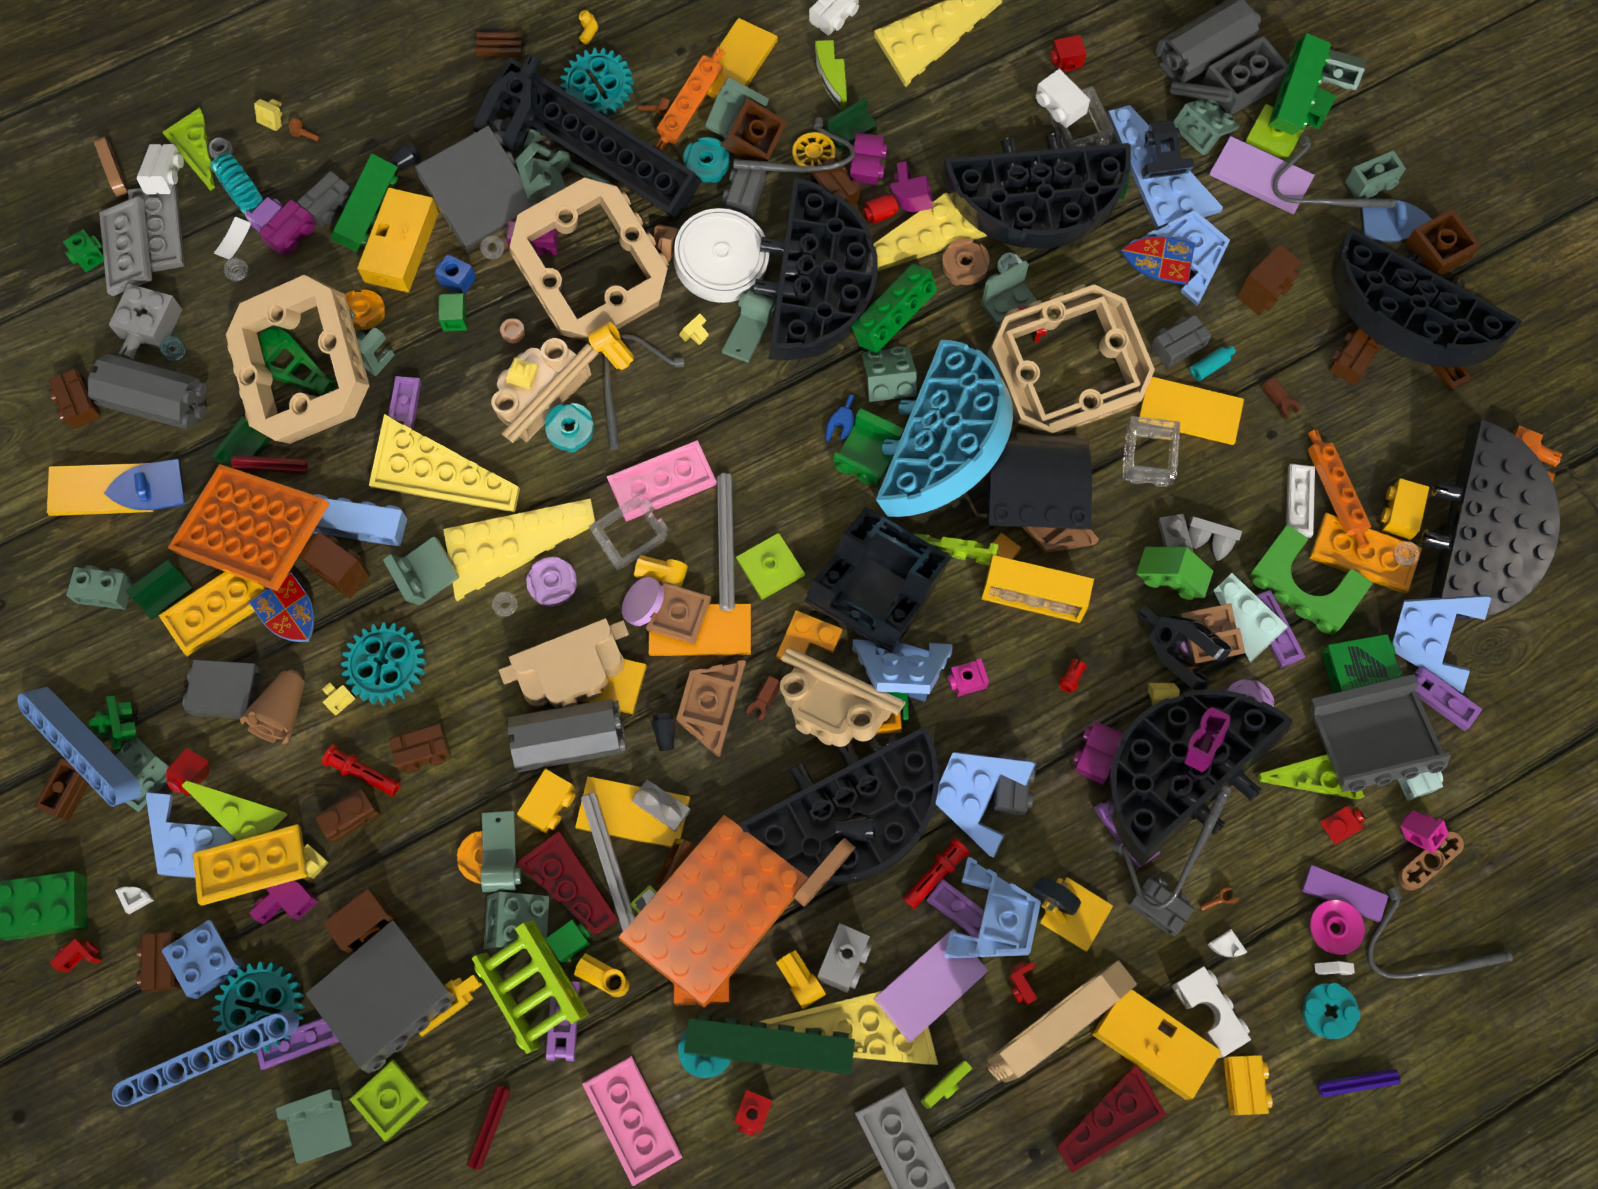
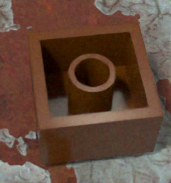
[720,98,787,162]
[1405,209,1481,276]
[1237,244,1302,315]
[299,532,370,599]
[322,889,399,954]

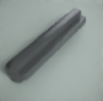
[1170,82,1234,103]

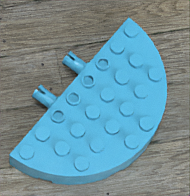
[876,340,1013,517]

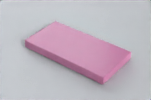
[607,440,717,522]
[582,1056,683,1186]

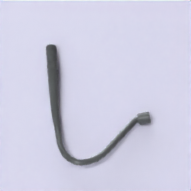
[734,117,855,173]
[1273,136,1396,209]
[604,334,684,450]
[1111,785,1232,910]
[1367,887,1513,979]

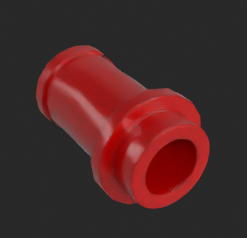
[1059,659,1087,693]

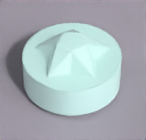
[997,252,1022,273]

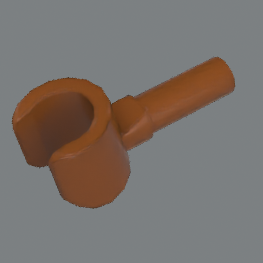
[638,98,670,117]
[288,118,320,142]
[1200,887,1239,911]

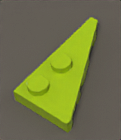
[162,108,215,191]
[914,534,999,566]
[1257,754,1364,800]
[182,781,287,840]

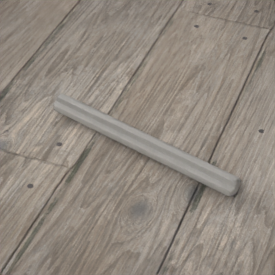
[717,473,735,612]
[581,793,635,931]

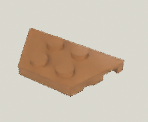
[1023,527,1099,553]
[676,660,746,757]

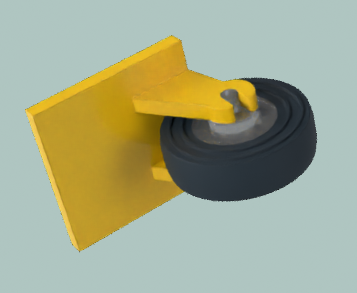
[1033,877,1113,952]

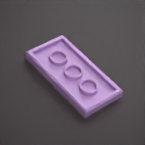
[1210,136,1315,215]
[873,928,988,1042]

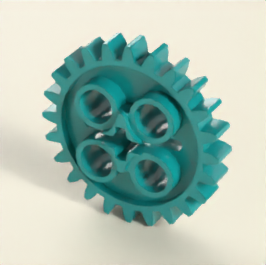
[560,48,634,119]
[341,622,427,705]
[213,962,305,1053]

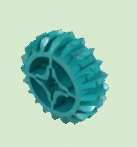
[210,152,263,214]

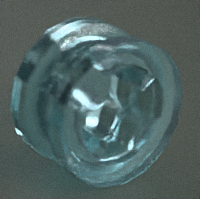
[160,336,185,361]

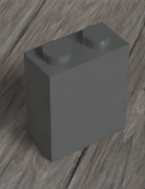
[183,660,262,719]

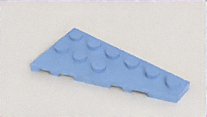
[1107,105,1223,230]

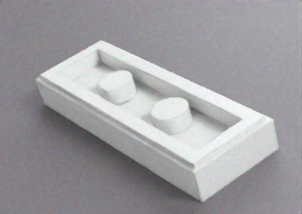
[1286,464,1315,538]

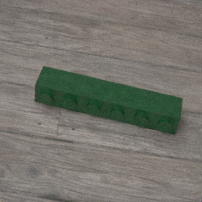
[684,1014,855,1075]

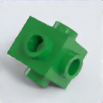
[63,229,104,272]

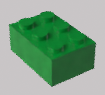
[0,871,88,941]

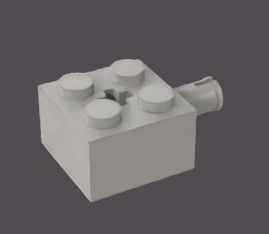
[109,284,182,360]
[817,923,872,993]

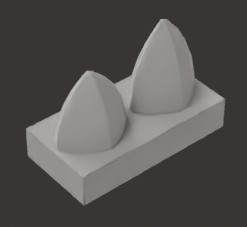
[1157,514,1194,553]
[1188,516,1242,561]
[632,780,691,832]

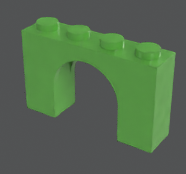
[1248,524,1373,636]

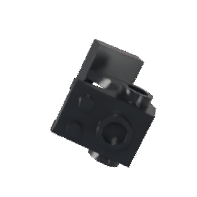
[1141,120,1194,180]

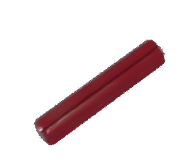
[231,455,308,474]
[467,1085,510,1170]

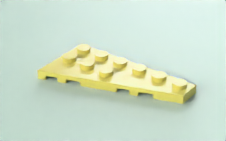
[874,0,1002,87]
[873,192,988,271]
[369,414,520,512]
[444,499,596,601]
[758,991,938,1065]

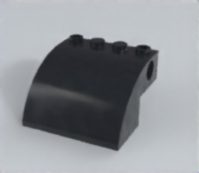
[985,433,1092,530]
[804,507,952,653]

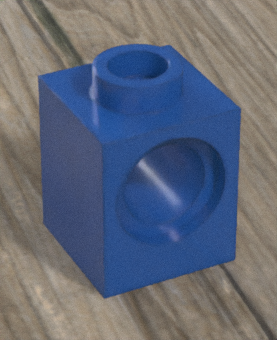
[435,254,476,295]

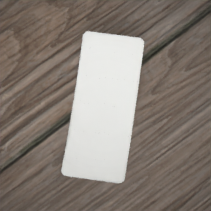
[214,217,251,259]

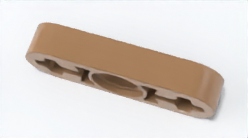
[94,136,128,197]
[1398,832,1464,890]
[794,838,855,907]

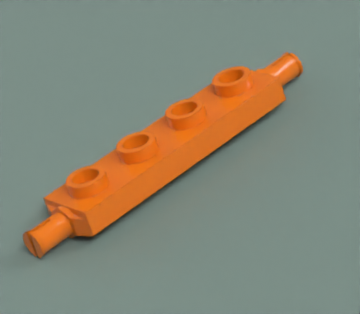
[654,47,725,152]
[1308,430,1372,549]

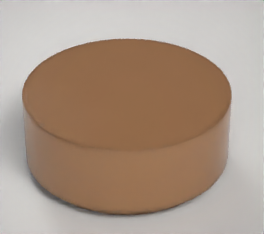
[500,318,525,343]

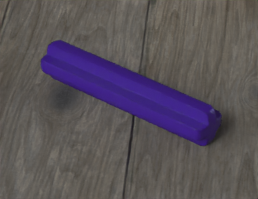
[1317,1069,1401,1097]

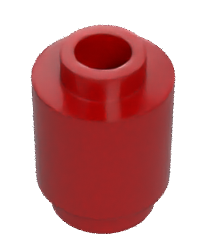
[862,194,898,224]

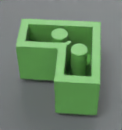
[1136,547,1213,600]

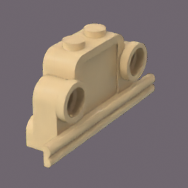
[491,338,598,443]
[499,618,629,708]
[780,647,905,747]

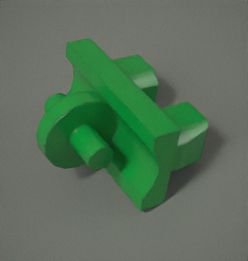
[88,696,136,749]

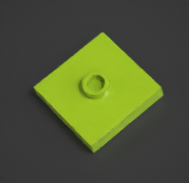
[1245,104,1305,162]
[736,533,805,600]
[349,1059,430,1142]
[920,1061,972,1109]

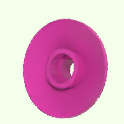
[1310,900,1365,955]

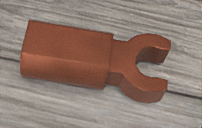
[1261,377,1301,420]
[747,676,780,723]

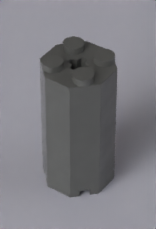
[1156,0,1261,83]
[88,354,208,429]
[507,699,626,772]

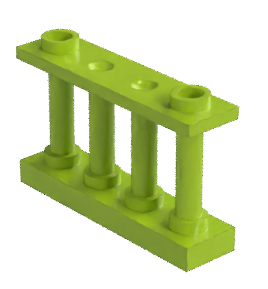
[472,920,589,1054]

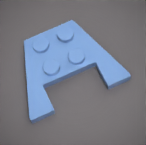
[1130,210,1230,306]
[1392,595,1491,693]
[852,639,952,694]
[936,752,1036,857]
[146,793,235,878]
[944,857,1041,958]

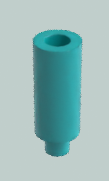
[1190,345,1236,381]

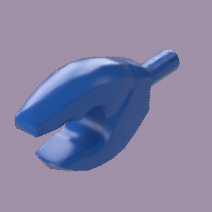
[825,395,854,442]

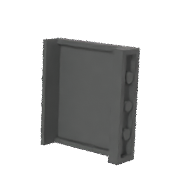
[415,126,539,253]
[1310,674,1451,792]
[305,920,456,1073]

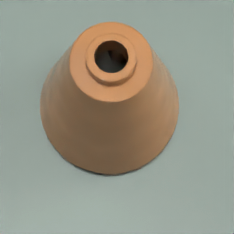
[240,670,305,744]

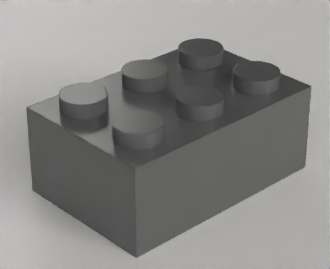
[1202,36,1288,115]

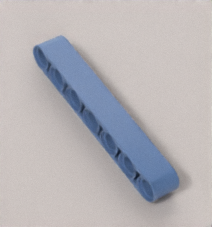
[18,687,141,807]
[112,1010,299,1107]

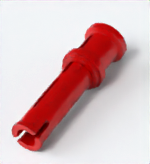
[322,744,401,797]
[902,837,970,910]

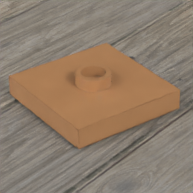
[646,582,711,645]

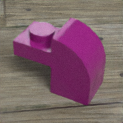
[890,161,933,212]
[249,881,319,924]

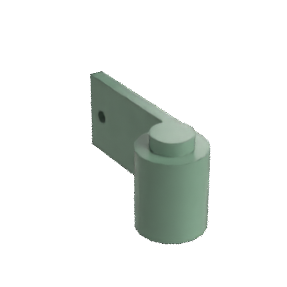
[722,290,776,363]
[481,811,521,892]

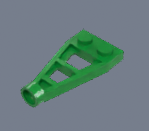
[258,325,337,396]

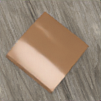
[1179,603,1245,664]

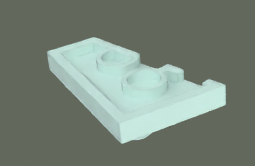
[1214,573,1288,663]

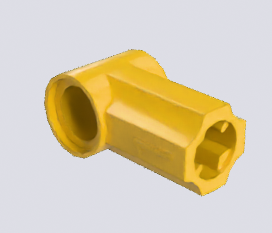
[588,322,634,370]
[634,555,688,587]
[776,950,826,1010]
[574,953,630,997]

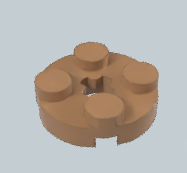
[942,239,990,285]

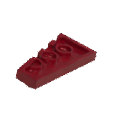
[516,831,619,935]
[1056,1065,1167,1173]

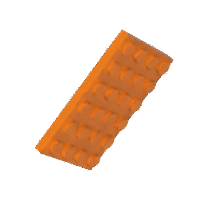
[168,464,330,591]
[619,815,808,1008]

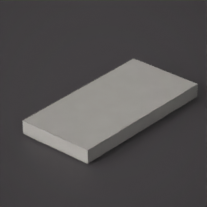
[128,184,185,272]
[99,196,152,296]
[855,1087,956,1189]

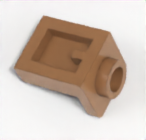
[654,225,679,262]

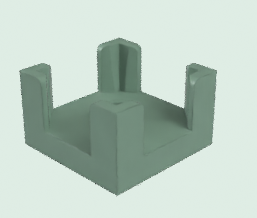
[515,144,571,202]
[335,309,395,376]

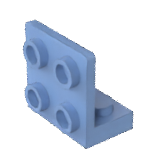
[162,920,246,999]

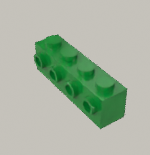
[1268,33,1331,136]
[330,153,398,253]
[852,264,937,354]

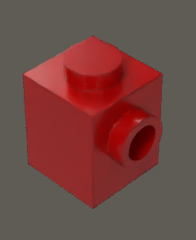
[1049,35,1087,72]
[166,748,209,796]
[734,1090,773,1137]

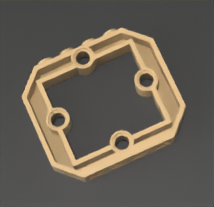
[510,178,668,342]
[226,275,370,444]
[987,284,1155,435]
[988,960,1137,1083]

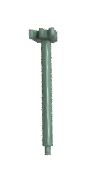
[523,129,614,186]

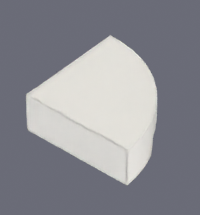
[116,886,154,914]
[1207,929,1247,957]
[1315,961,1354,975]

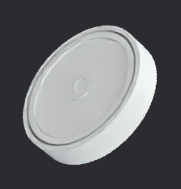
[673,208,769,303]

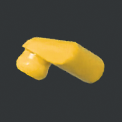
[579,10,598,44]

